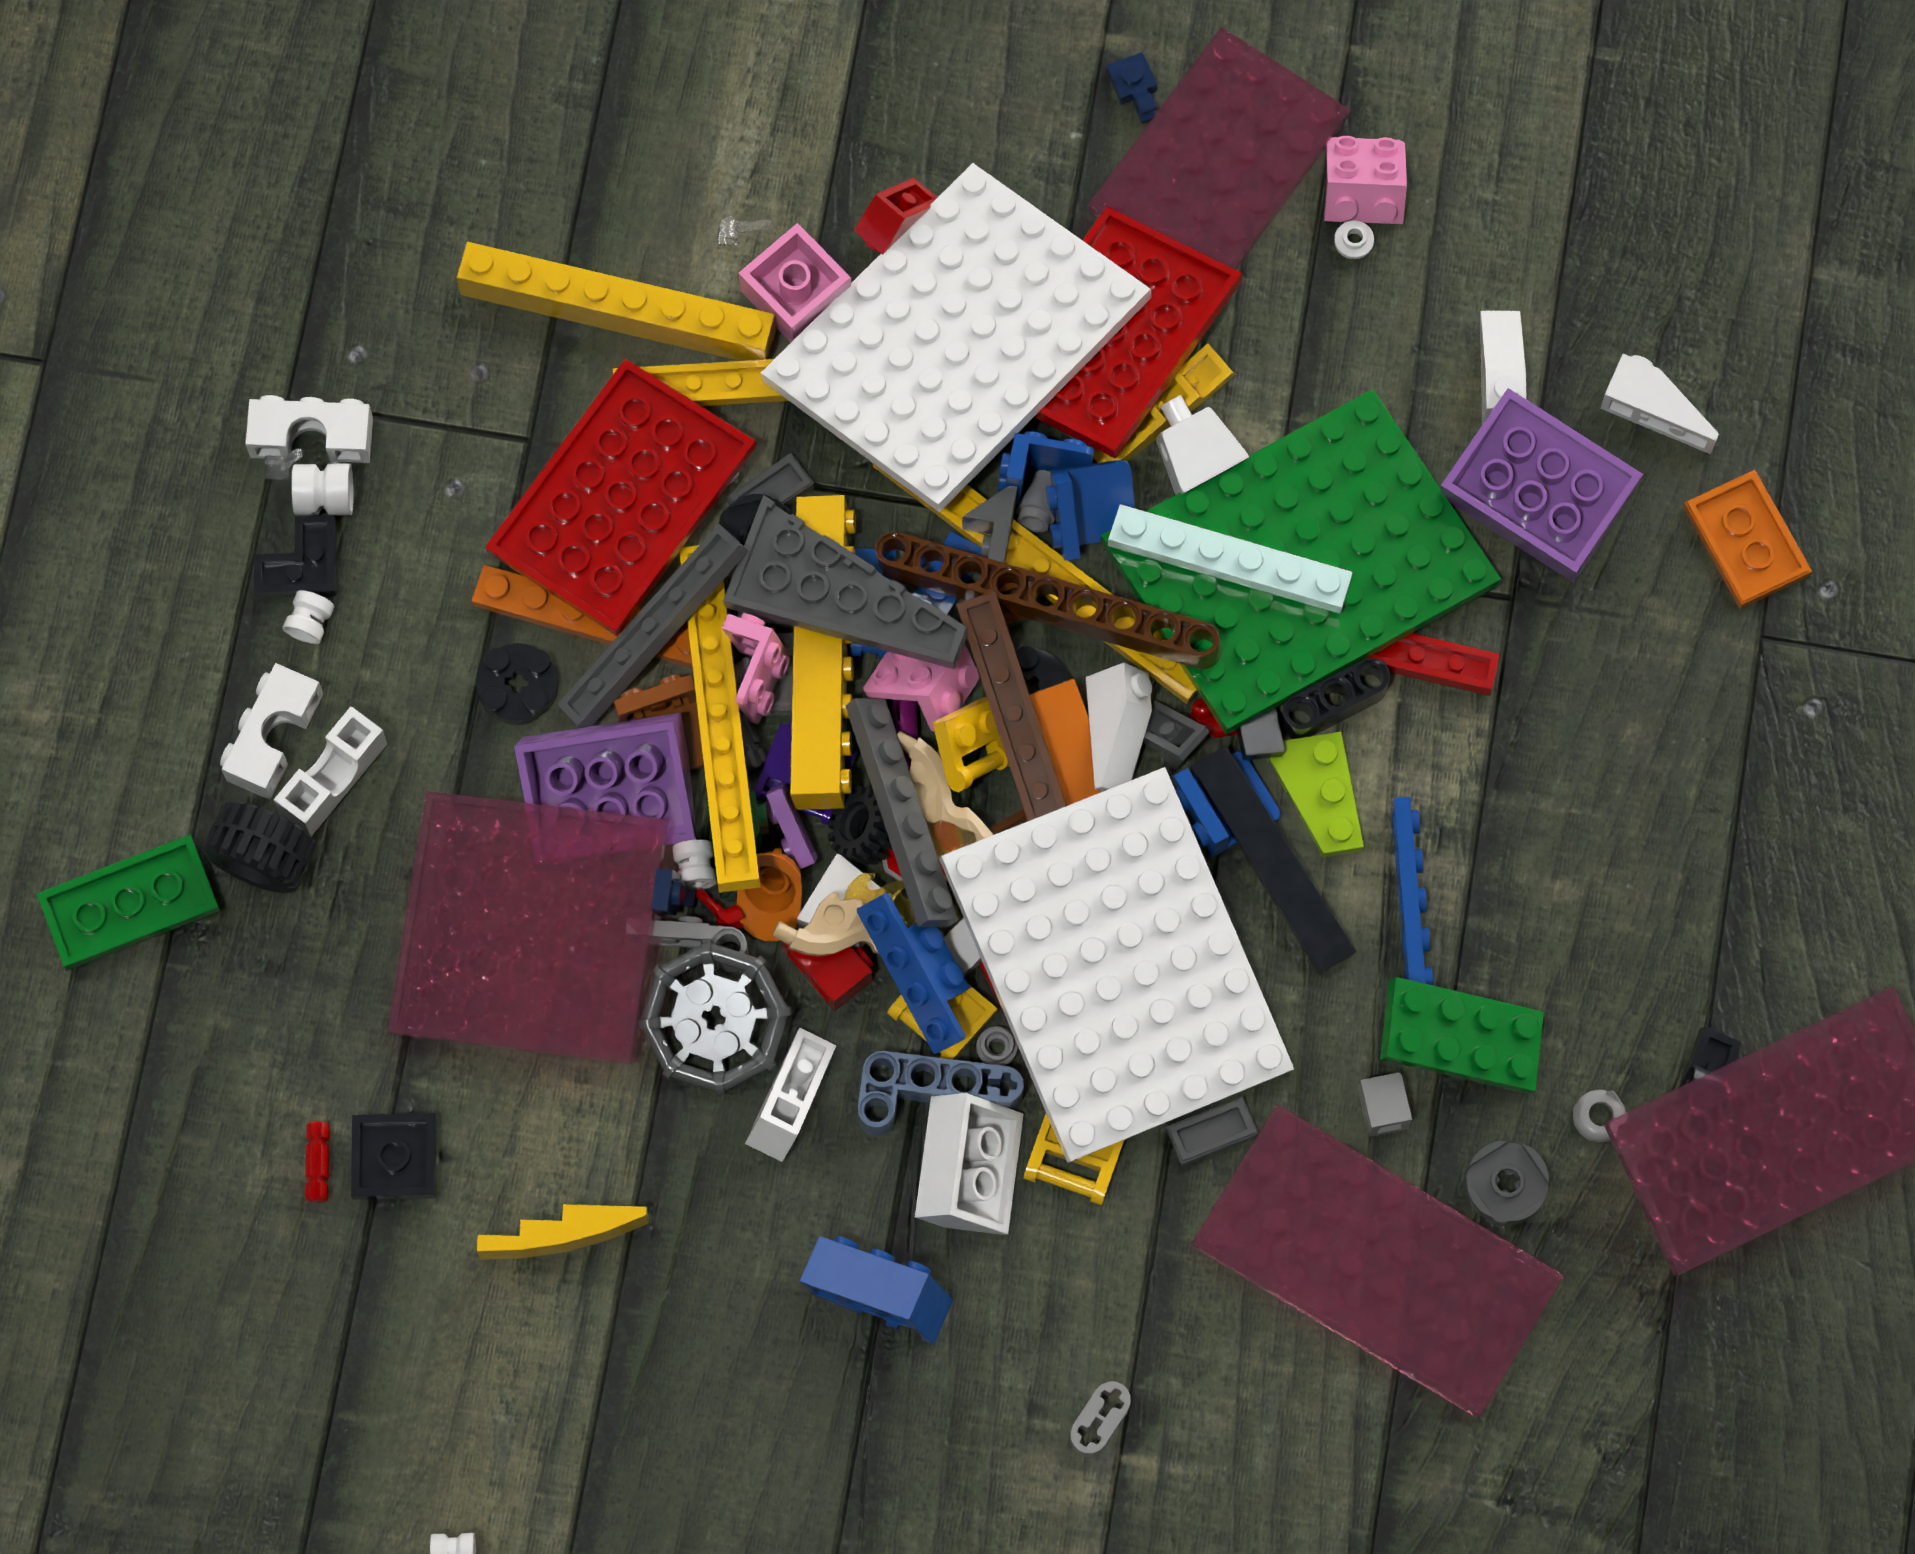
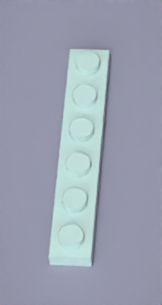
[1108,504,1353,614]

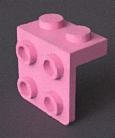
[1324,136,1407,224]
[722,613,790,724]
[863,643,980,731]

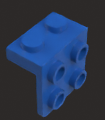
[998,432,1094,509]
[1045,460,1135,561]
[1172,752,1280,857]

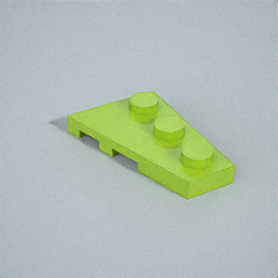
[1266,732,1364,858]

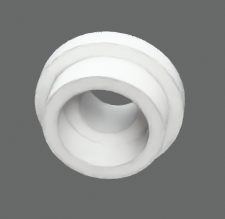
[1334,220,1374,259]

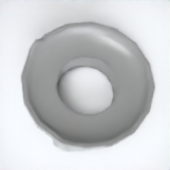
[1573,1089,1626,1143]

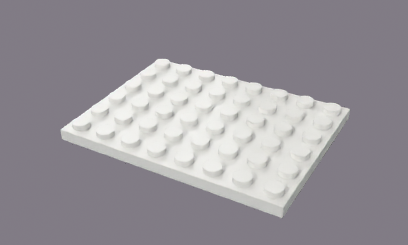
[761,163,1152,512]
[939,767,1294,1163]

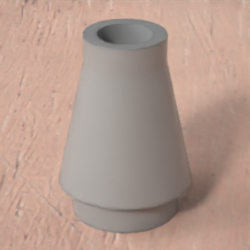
[1016,470,1055,532]

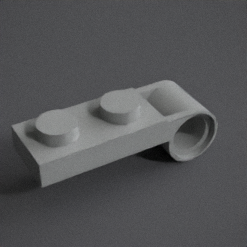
[626,914,749,972]

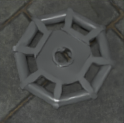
[637,940,792,1095]

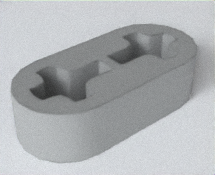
[1070,1381,1131,1457]

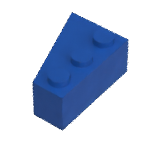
[799,1236,953,1345]

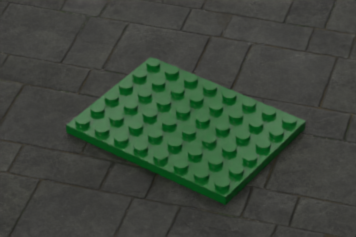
[1100,389,1501,735]

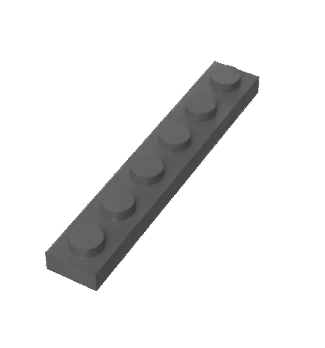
[557,524,748,728]
[845,698,958,927]

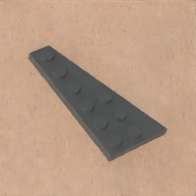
[723,495,968,669]

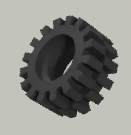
[828,786,893,866]

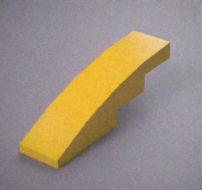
[1087,343,1236,463]
[477,1204,649,1260]

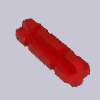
[304,1121,330,1203]

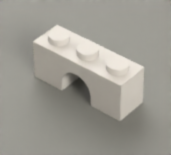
[246,395,373,463]
[220,663,323,800]
[274,707,387,837]

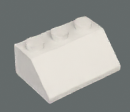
[915,1093,1024,1235]

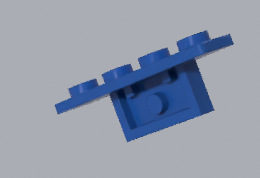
[857,893,970,1054]

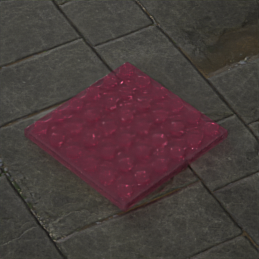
[387,791,669,1065]

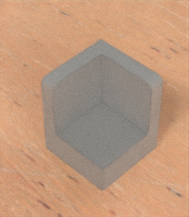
[1358,1073,1412,1137]

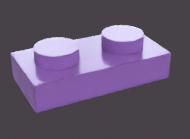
[764,783,818,869]

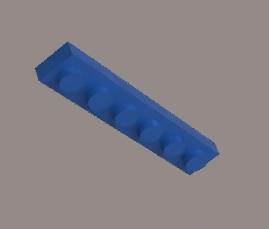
[1391,797,1433,985]

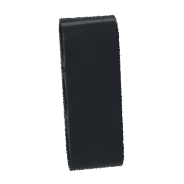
[1280,658,1390,739]

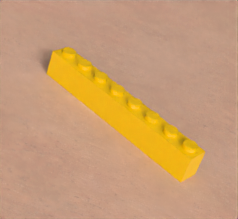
[457,242,776,361]
[790,495,856,810]

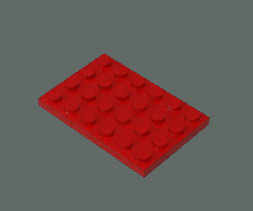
[1034,206,1242,459]
[485,358,757,636]

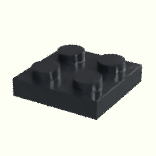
[351,1113,436,1200]

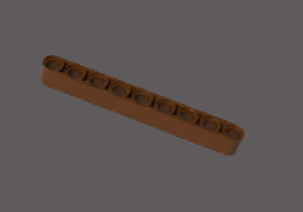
[875,532,1221,669]

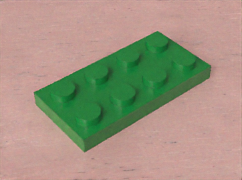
[36,834,220,971]
[1380,977,1544,1094]

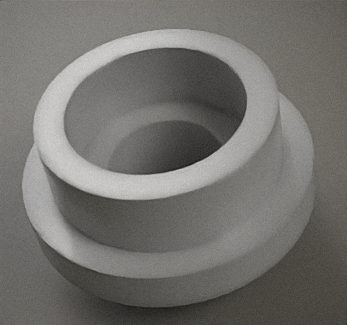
[976,1026,1018,1066]

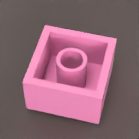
[738,223,851,342]

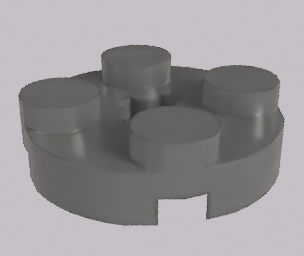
[1465,1141,1549,1226]

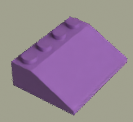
[1440,388,1643,583]
[514,712,697,865]

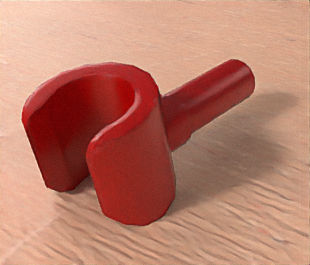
[695,888,744,929]

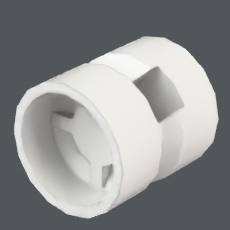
[292,464,354,515]

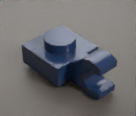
[1106,52,1157,124]
[651,868,696,916]

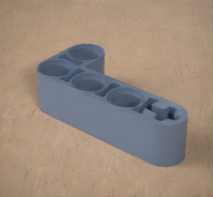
[858,1051,1024,1137]

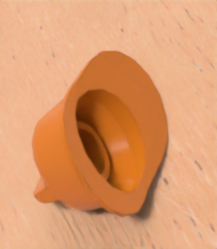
[737,848,802,941]

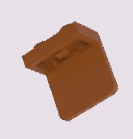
[614,674,704,772]

